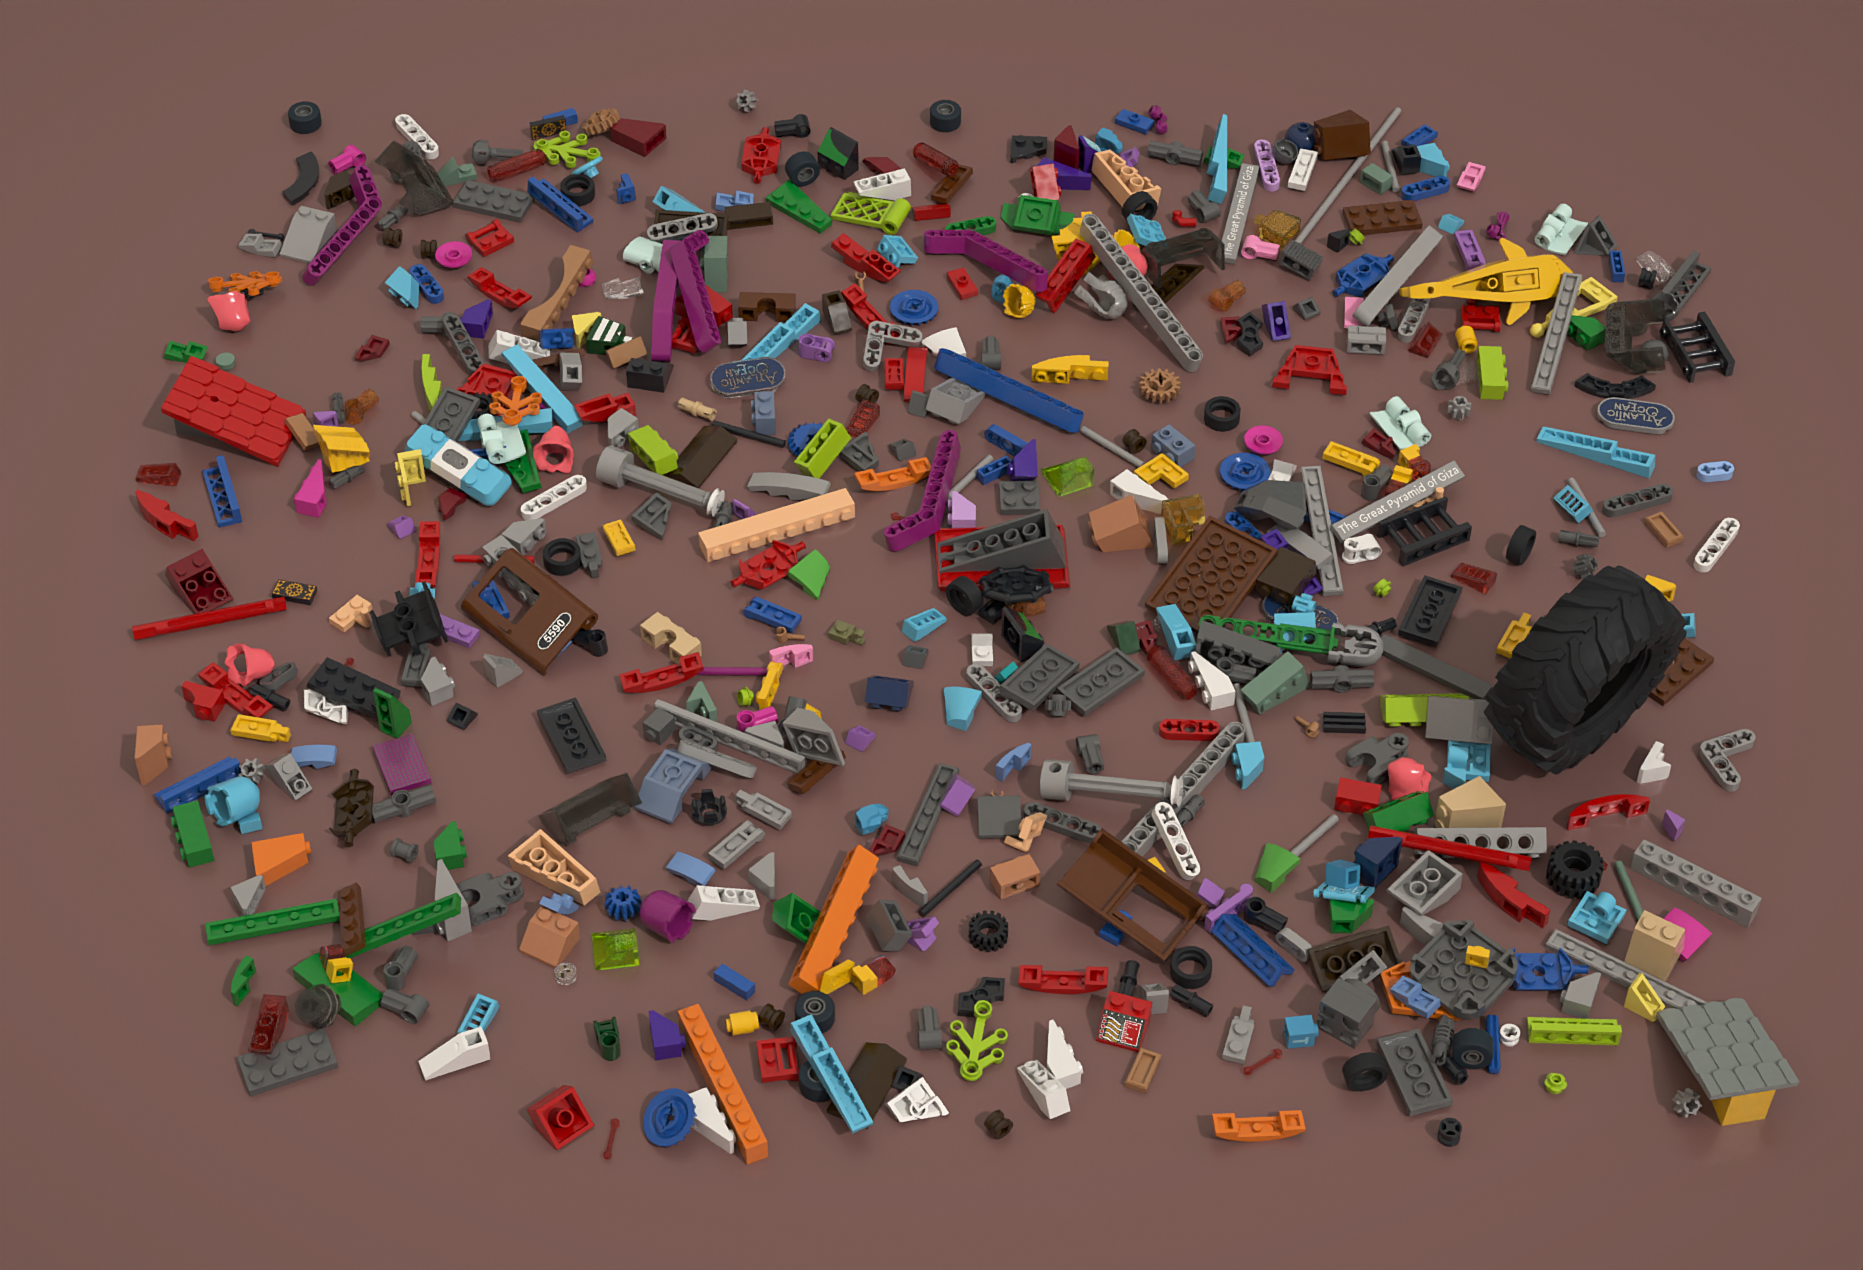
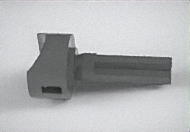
[472,140,523,165]
[1431,348,1466,390]

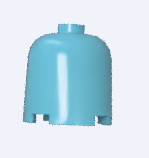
[204,776,260,826]

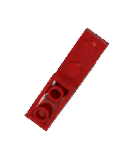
[831,233,901,282]
[135,489,199,541]
[1477,862,1551,928]

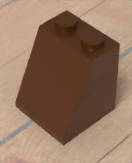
[1313,110,1371,160]

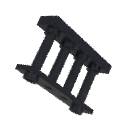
[1660,311,1735,383]
[1377,496,1472,567]

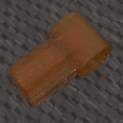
[1208,280,1246,312]
[344,389,379,424]
[1003,597,1046,617]

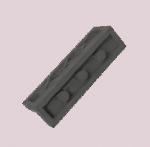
[1661,250,1711,312]

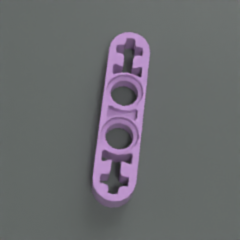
[1254,139,1280,192]

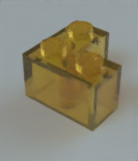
[1161,493,1206,545]

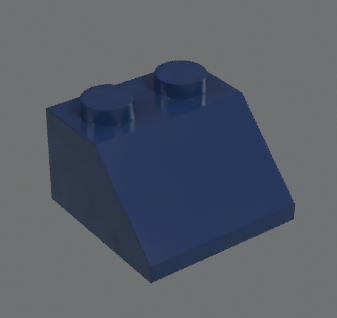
[865,675,914,711]
[1353,837,1403,889]

